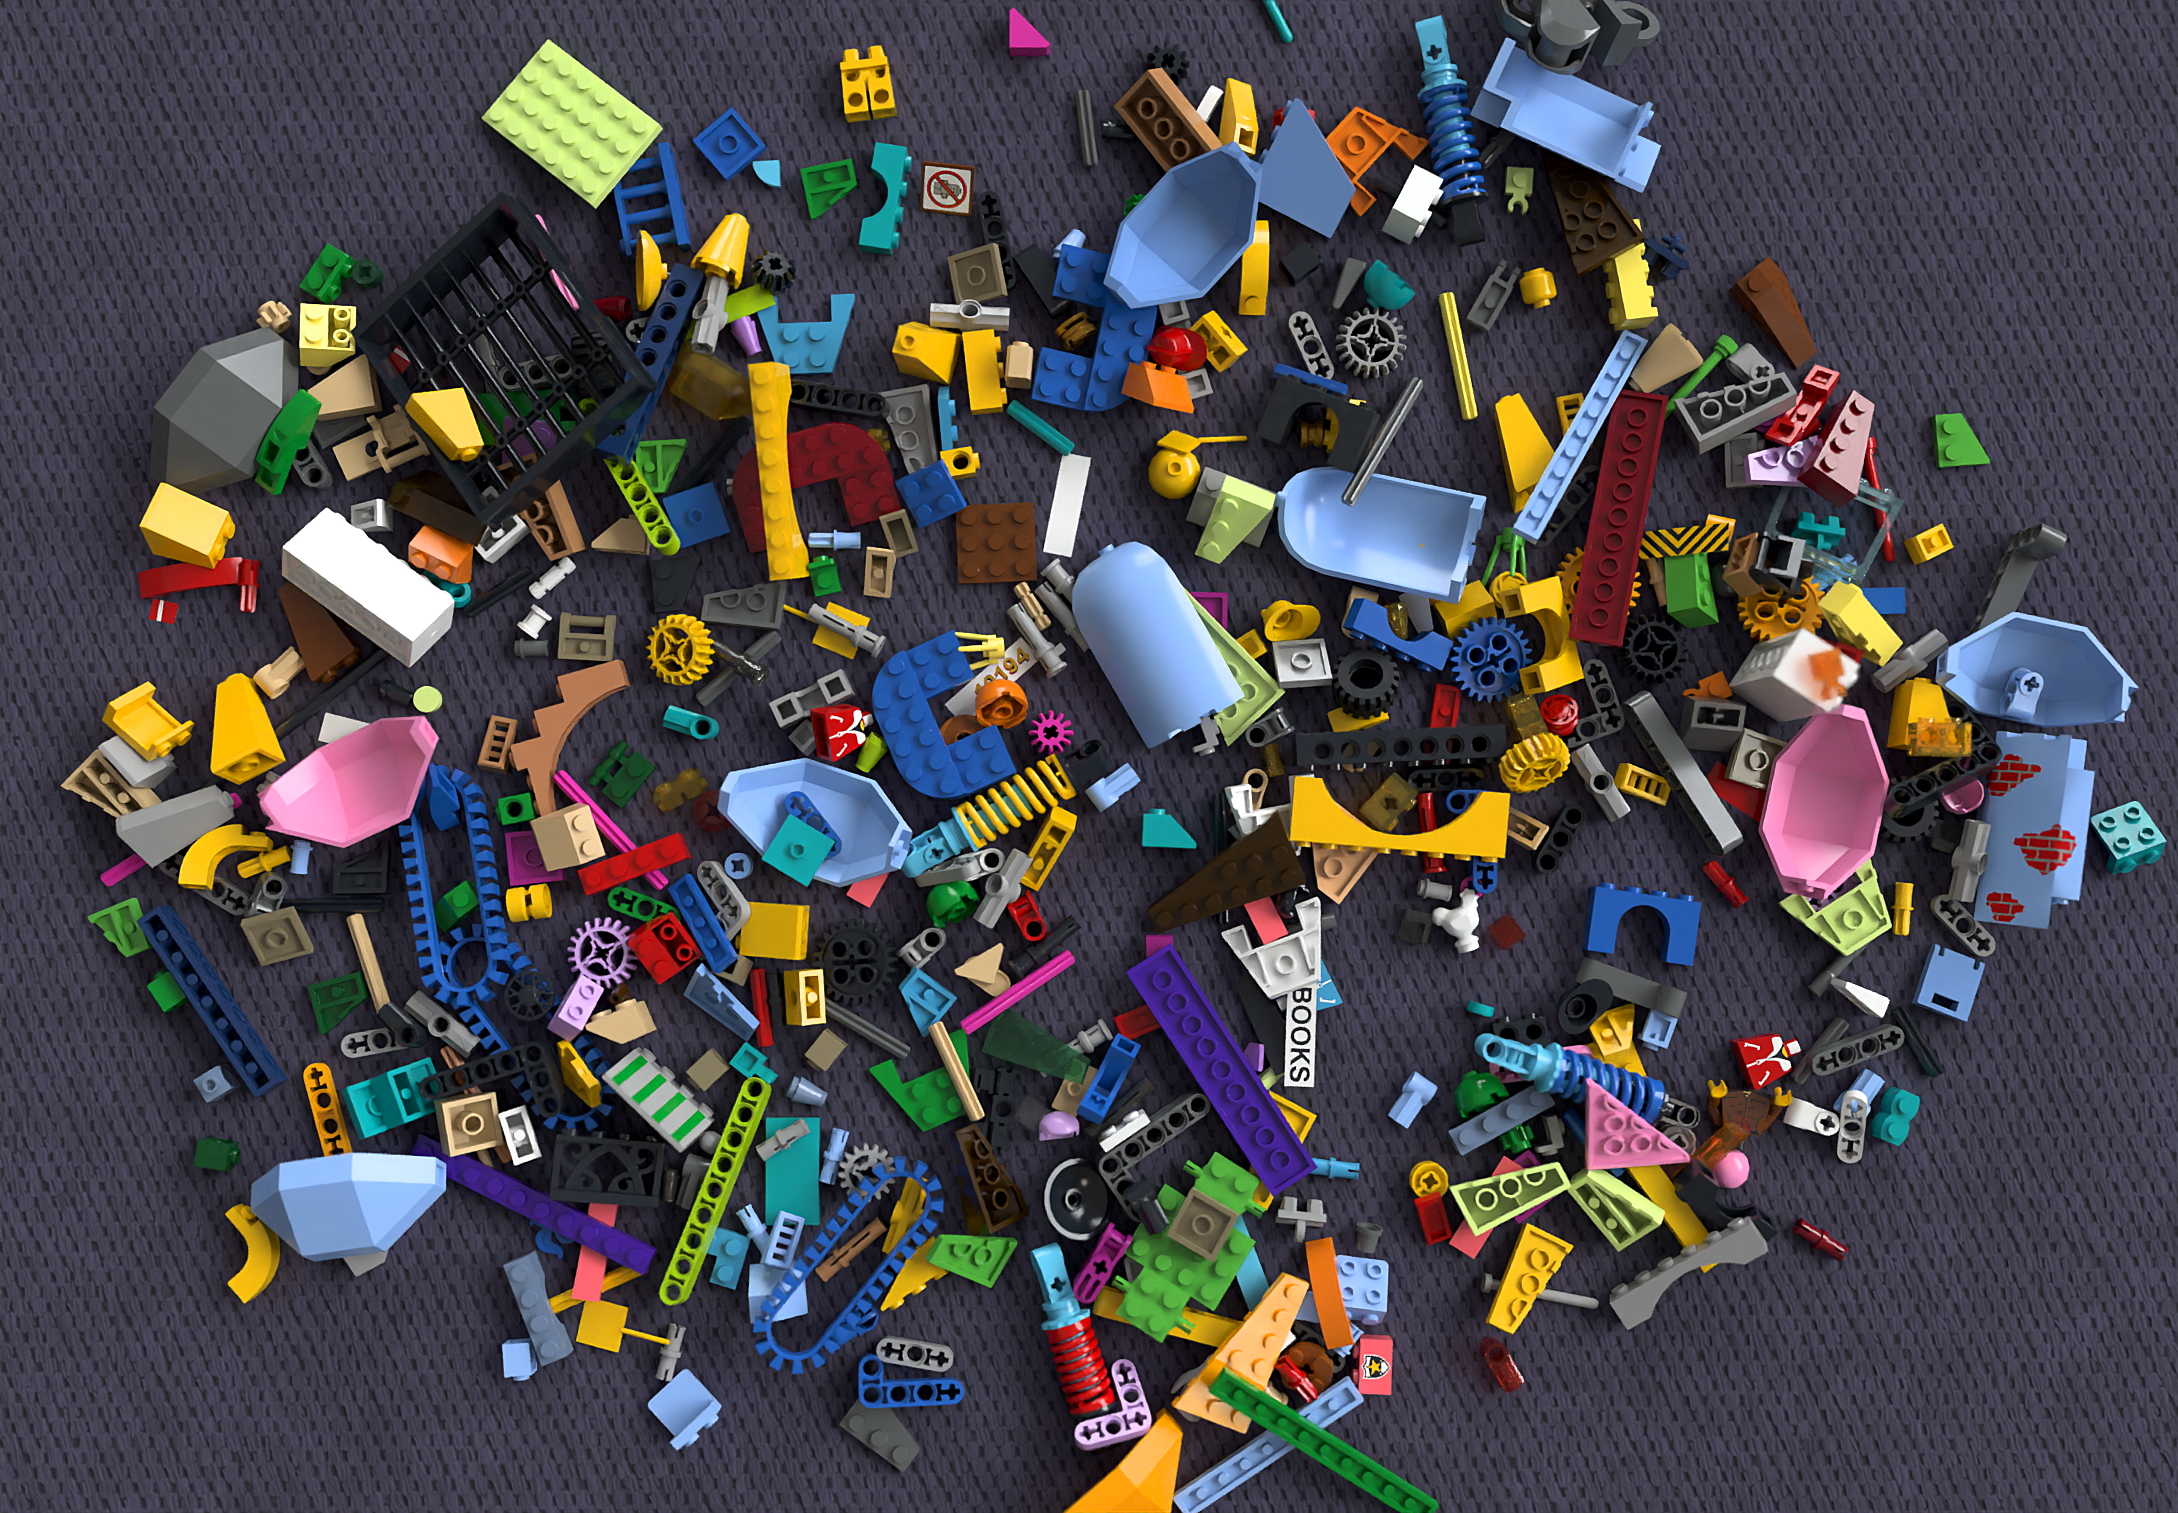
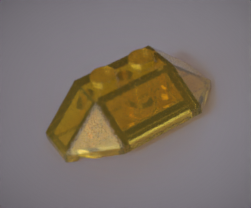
[668,340,753,421]

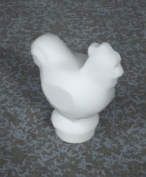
[1431,888,1479,953]

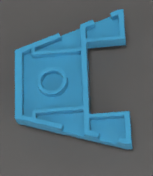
[757,294,855,376]

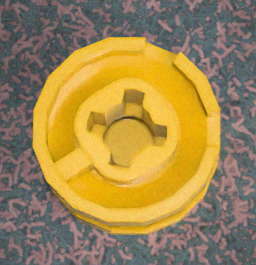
[1489,571,1527,609]
[1409,1161,1449,1197]

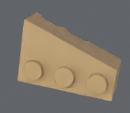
[61,749,162,818]

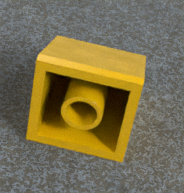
[140,483,235,569]
[1887,678,1958,756]
[736,902,810,960]

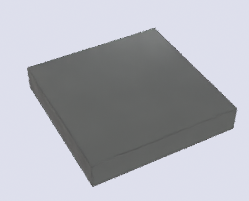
[312,414,370,450]

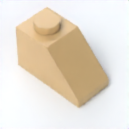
[591,515,650,555]

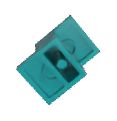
[341,1057,445,1140]

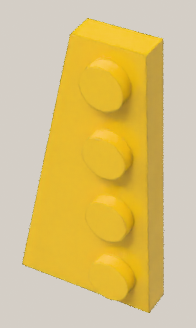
[1249,1090,1316,1210]

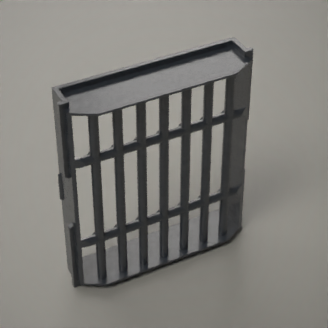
[350,191,659,533]

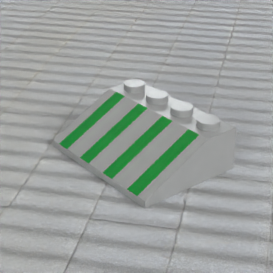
[602,1047,715,1152]

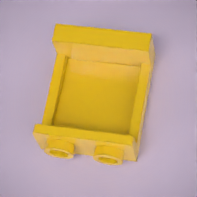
[102,682,194,762]

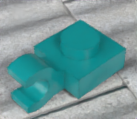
[729,1042,779,1084]

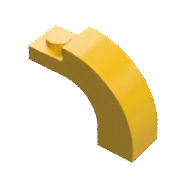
[1239,220,1269,315]
[178,824,273,890]
[225,1204,280,1303]

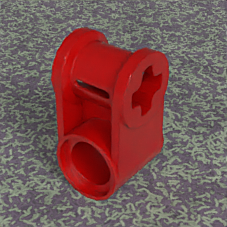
[1006,890,1047,941]

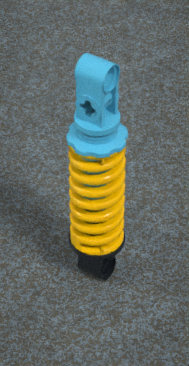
[901,739,1112,878]

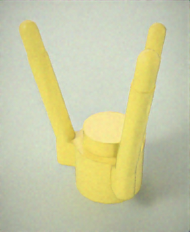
[955,632,1005,670]

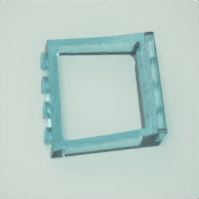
[1763,478,1904,587]

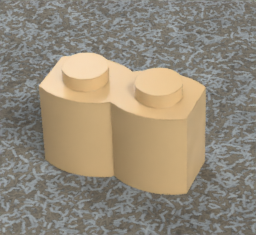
[1005,342,1034,389]

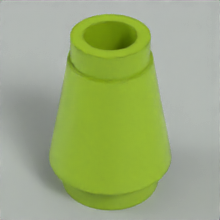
[855,732,889,773]

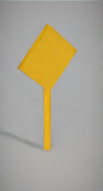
[1157,430,1247,455]

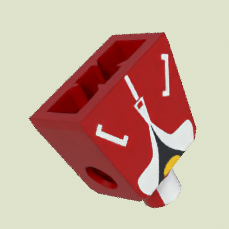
[810,704,873,762]
[1730,1033,1801,1091]

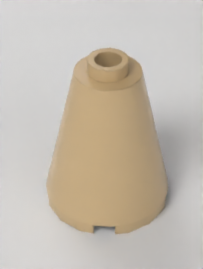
[1628,323,1704,393]

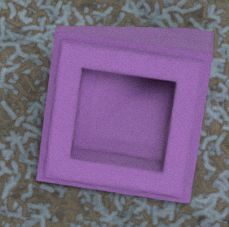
[1243,1042,1264,1071]

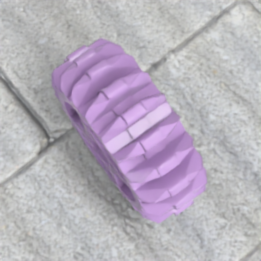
[567,917,639,989]

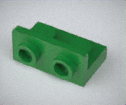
[299,243,356,305]

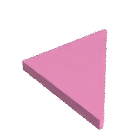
[1585,1079,1690,1170]

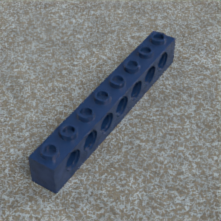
[594,263,707,467]
[136,905,288,1098]

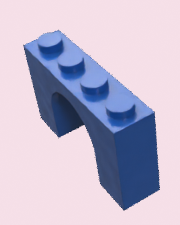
[1582,882,1701,966]

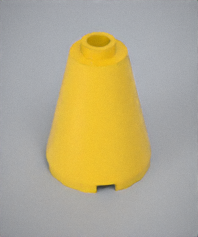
[690,213,750,290]

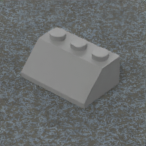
[1186,467,1277,547]

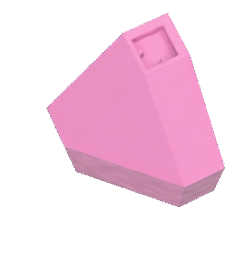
[1758,704,1889,900]
[257,716,438,848]

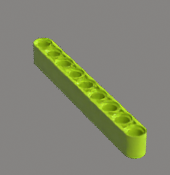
[659,1077,772,1305]

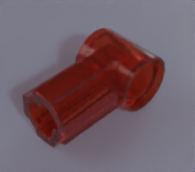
[1480,1337,1525,1393]

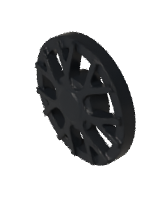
[504,971,555,1021]

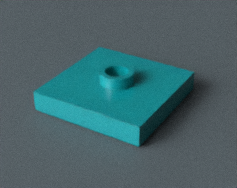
[762,814,835,887]

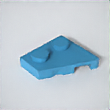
[938,386,958,451]

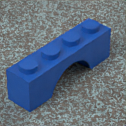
[1342,598,1454,673]

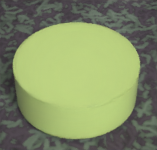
[413,686,442,713]

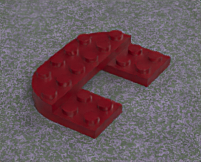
[732,422,902,554]

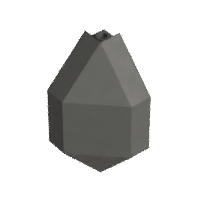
[150,326,299,496]

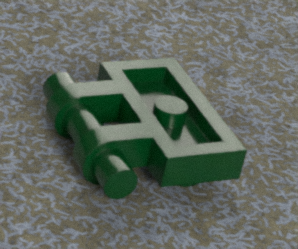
[588,739,657,808]

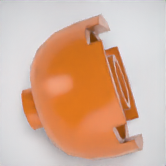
[975,679,1028,729]

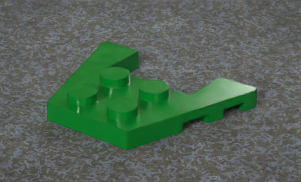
[869,1028,970,1132]

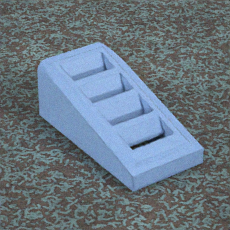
[760,1211,805,1271]

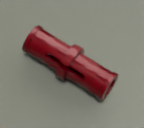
[1792,1218,1848,1262]

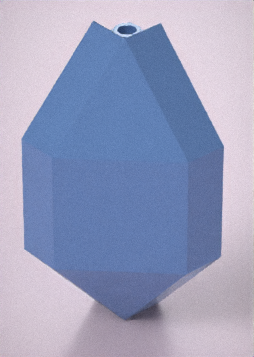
[1104,141,1263,309]

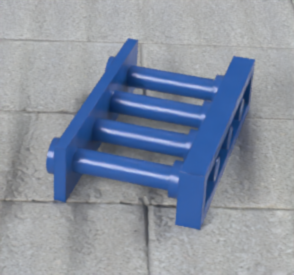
[613,142,693,262]

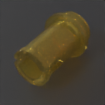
[1261,743,1286,778]

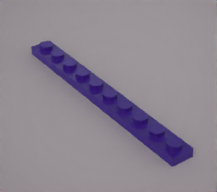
[410,1133,657,1275]

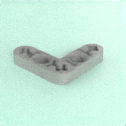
[695,861,751,960]

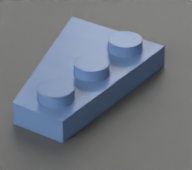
[683,963,760,1042]

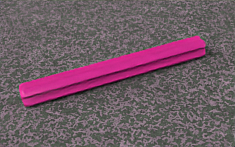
[960,950,1075,1034]

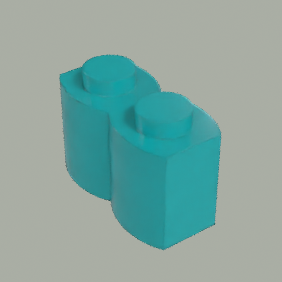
[1870,1086,1920,1146]

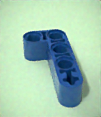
[1443,790,1497,894]
[858,1353,964,1408]

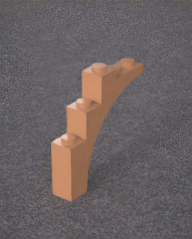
[509,659,630,817]

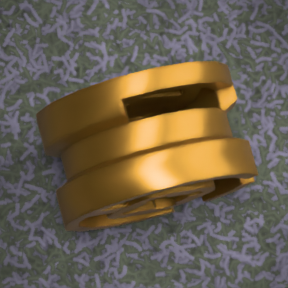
[1055,312,1097,350]

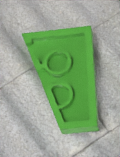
[925,1235,1018,1288]

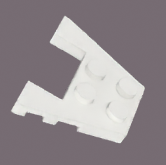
[1225,773,1314,856]
[1221,897,1321,999]

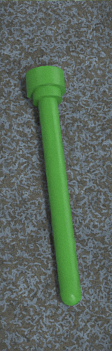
[1664,335,1738,420]

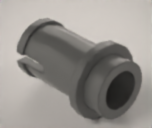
[515,638,549,659]

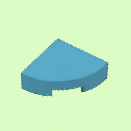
[753,160,781,188]

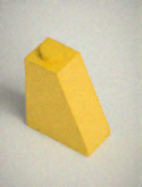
[405,388,484,461]

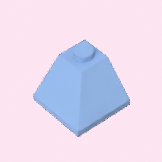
[748,1260,808,1323]

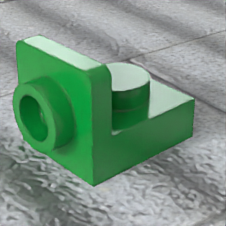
[807,556,842,598]

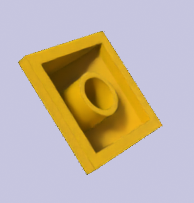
[1433,580,1498,646]

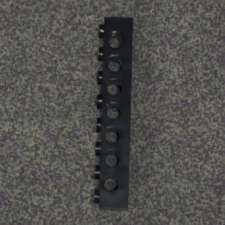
[1291,725,1507,771]

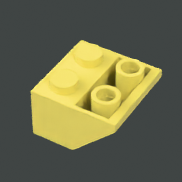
[300,304,356,367]

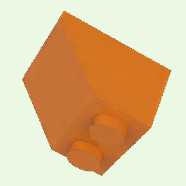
[1121,360,1194,414]
[408,524,473,584]

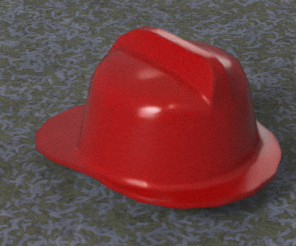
[1147,326,1207,371]

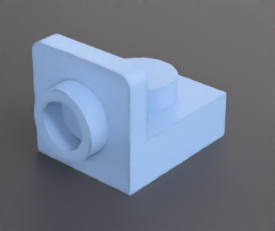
[1637,1009,1678,1051]

